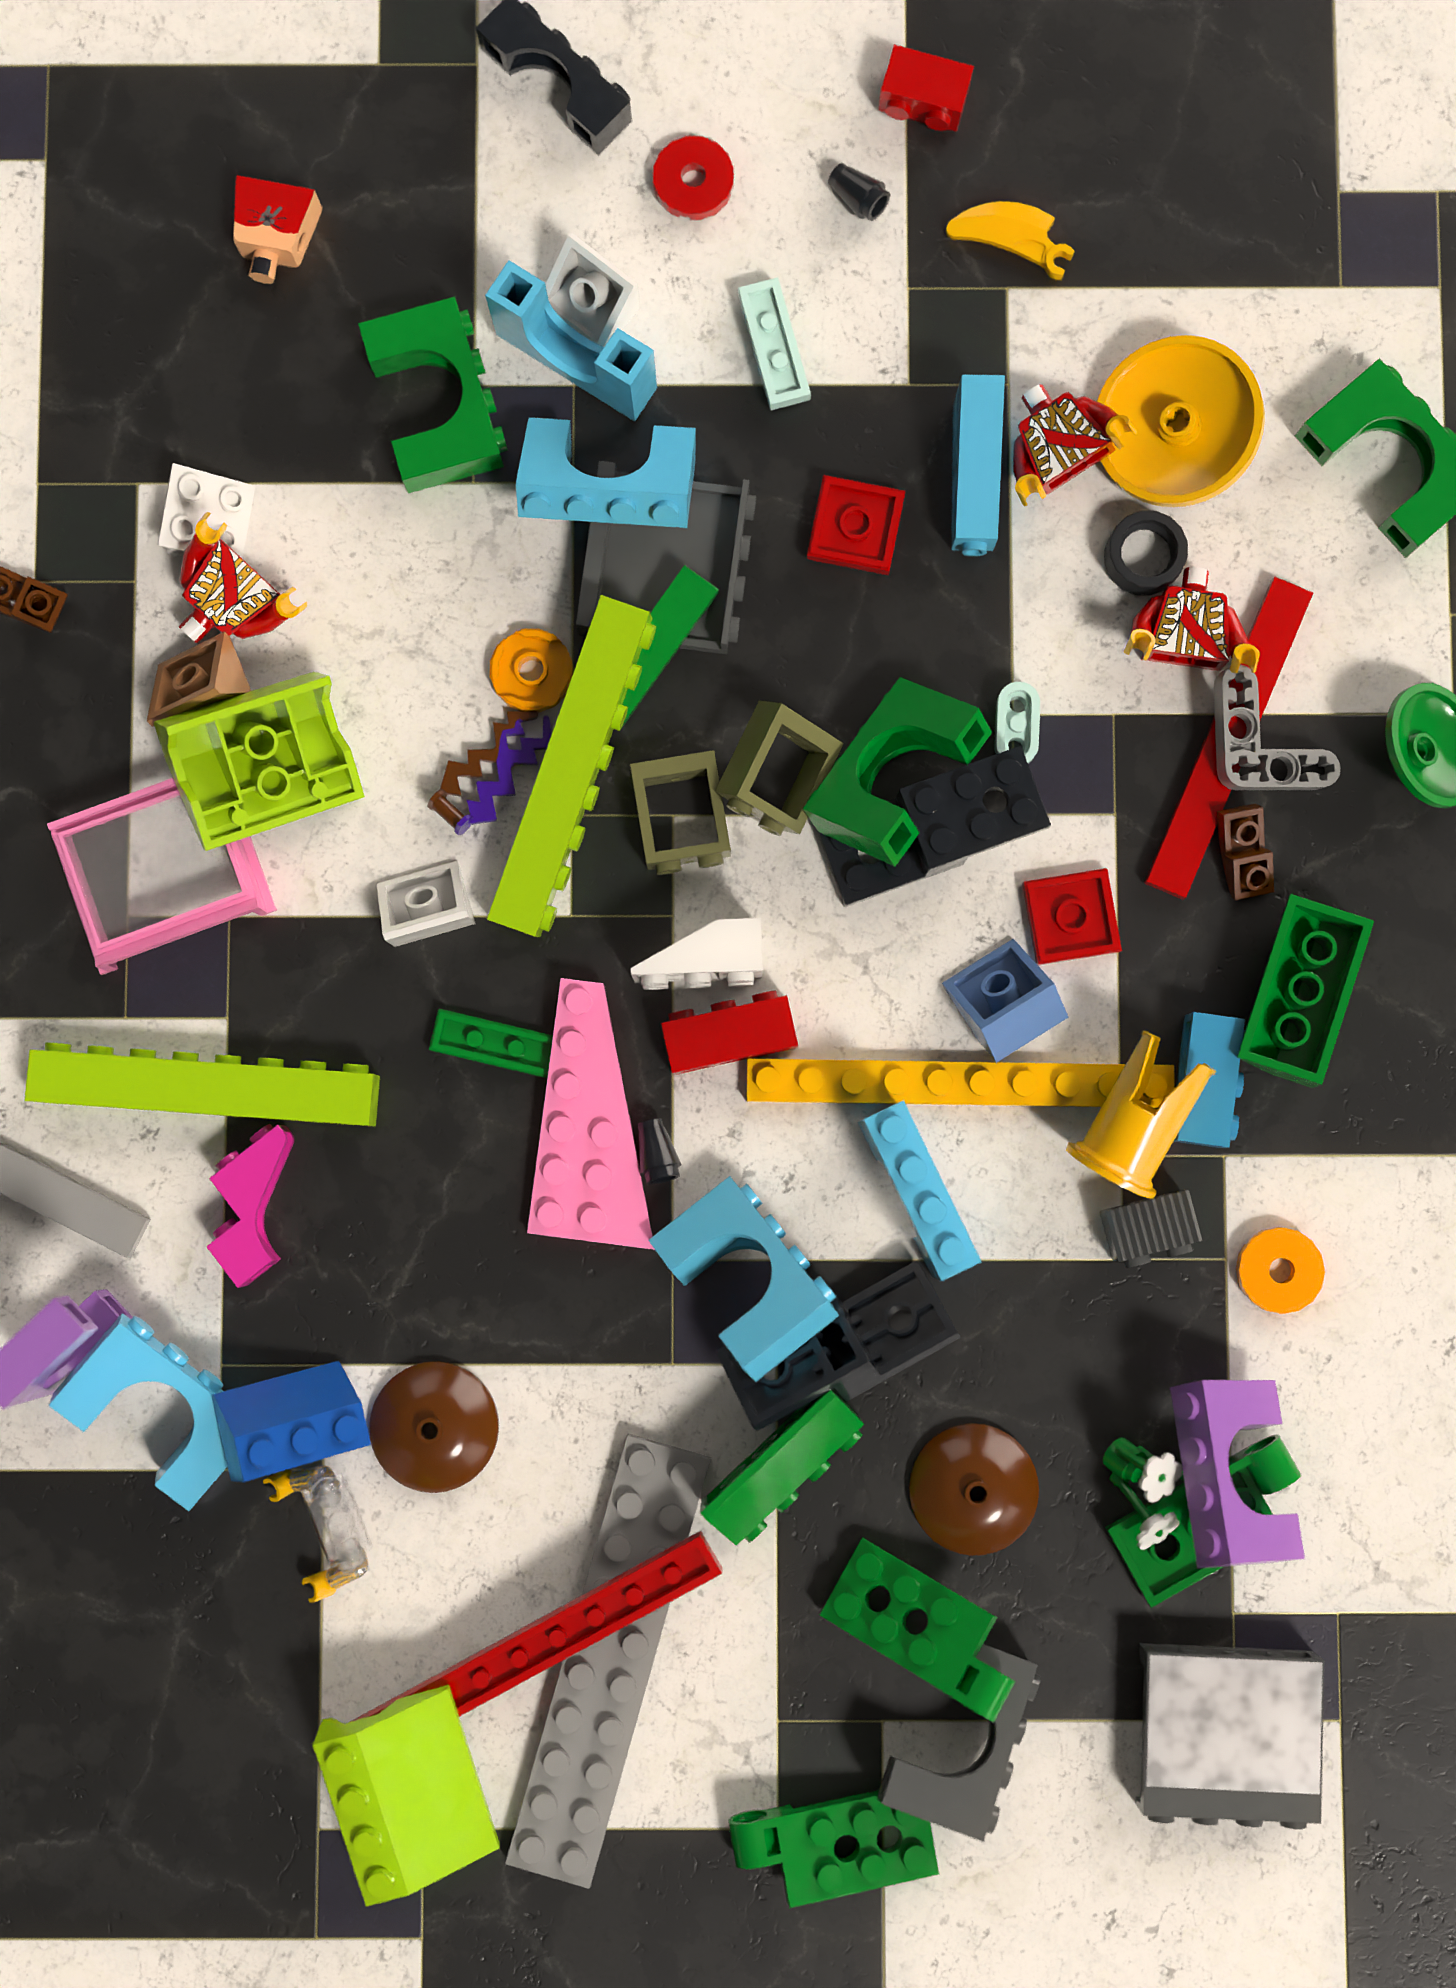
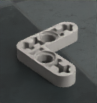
[1214,665,1341,790]

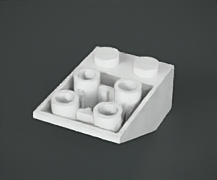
[631,918,763,990]

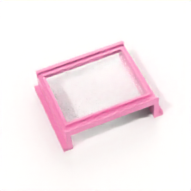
[47,778,277,975]

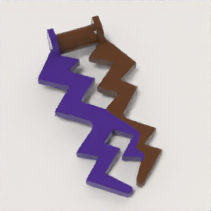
[427,711,552,835]

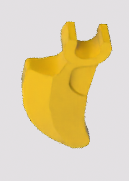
[946,201,1074,280]

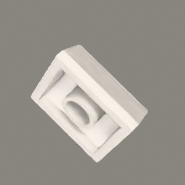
[545,233,640,347]
[376,861,476,947]

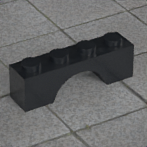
[476,0,632,156]

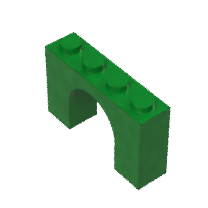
[358,297,508,494]
[1294,358,1456,558]
[803,677,992,867]

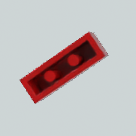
[661,990,798,1076]

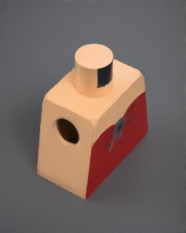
[234,175,322,284]

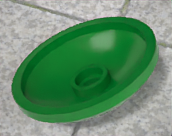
[1385,683,1456,808]

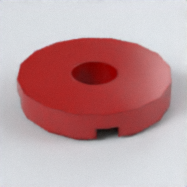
[653,136,734,220]

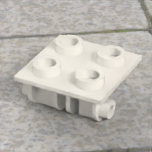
[158,463,255,559]

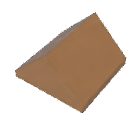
[147,631,251,727]

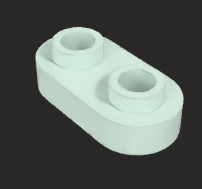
[994,682,1040,764]

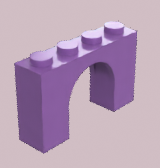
[0,1289,133,1409]
[1170,1380,1305,1568]

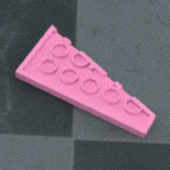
[527,978,655,1250]

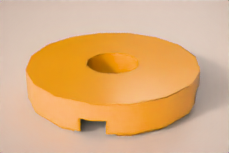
[490,629,573,713]
[1236,1227,1325,1314]

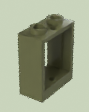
[715,701,844,836]
[630,750,731,875]

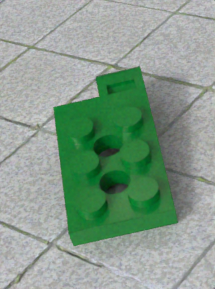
[1105,1434,1301,1608]
[820,1537,1015,1722]
[728,1790,939,1908]

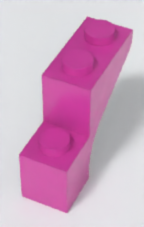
[206,1124,294,1288]

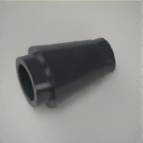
[828,163,890,221]
[637,1118,682,1185]

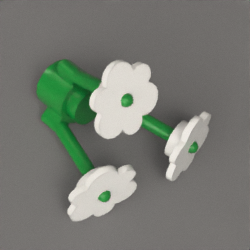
[1103,1438,1184,1550]

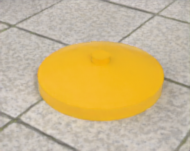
[1097,335,1265,507]

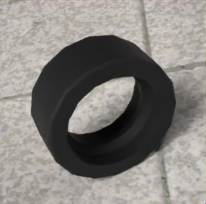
[1104,511,1188,595]

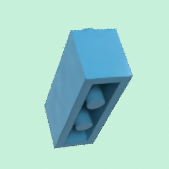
[1173,1012,1245,1148]

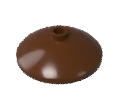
[369,1361,499,1493]
[909,1423,1039,1556]

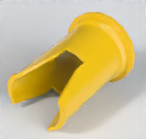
[1066,1030,1216,1199]

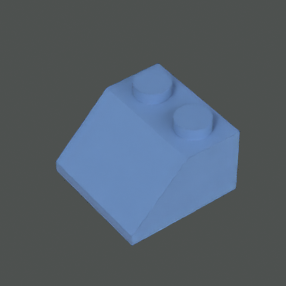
[942,939,1069,1063]

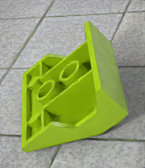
[153,671,365,851]
[313,1685,500,1907]

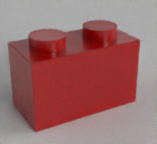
[878,44,974,132]

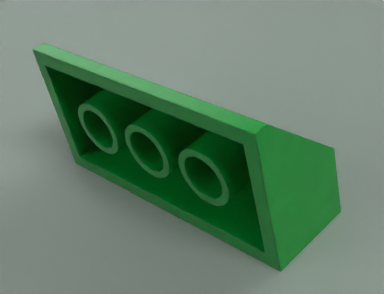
[1236,894,1374,1088]
[700,1389,864,1546]

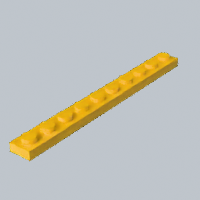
[747,1059,1174,1108]

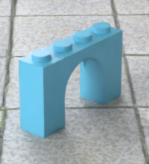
[485,260,657,421]
[516,418,696,528]
[858,1100,982,1281]
[648,1176,839,1382]
[48,1313,227,1511]

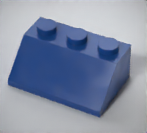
[211,1361,371,1482]

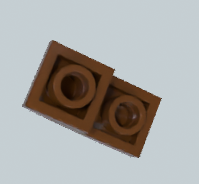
[0,566,68,633]
[1217,803,1274,900]

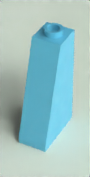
[951,375,1005,556]

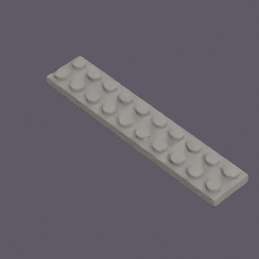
[505,1433,711,1889]

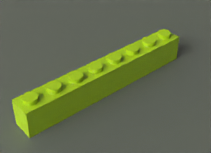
[487,595,656,937]
[25,1042,380,1127]

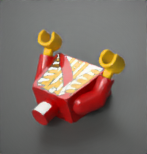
[1013,384,1138,506]
[178,512,307,644]
[1124,567,1260,673]

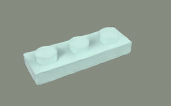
[738,277,811,410]

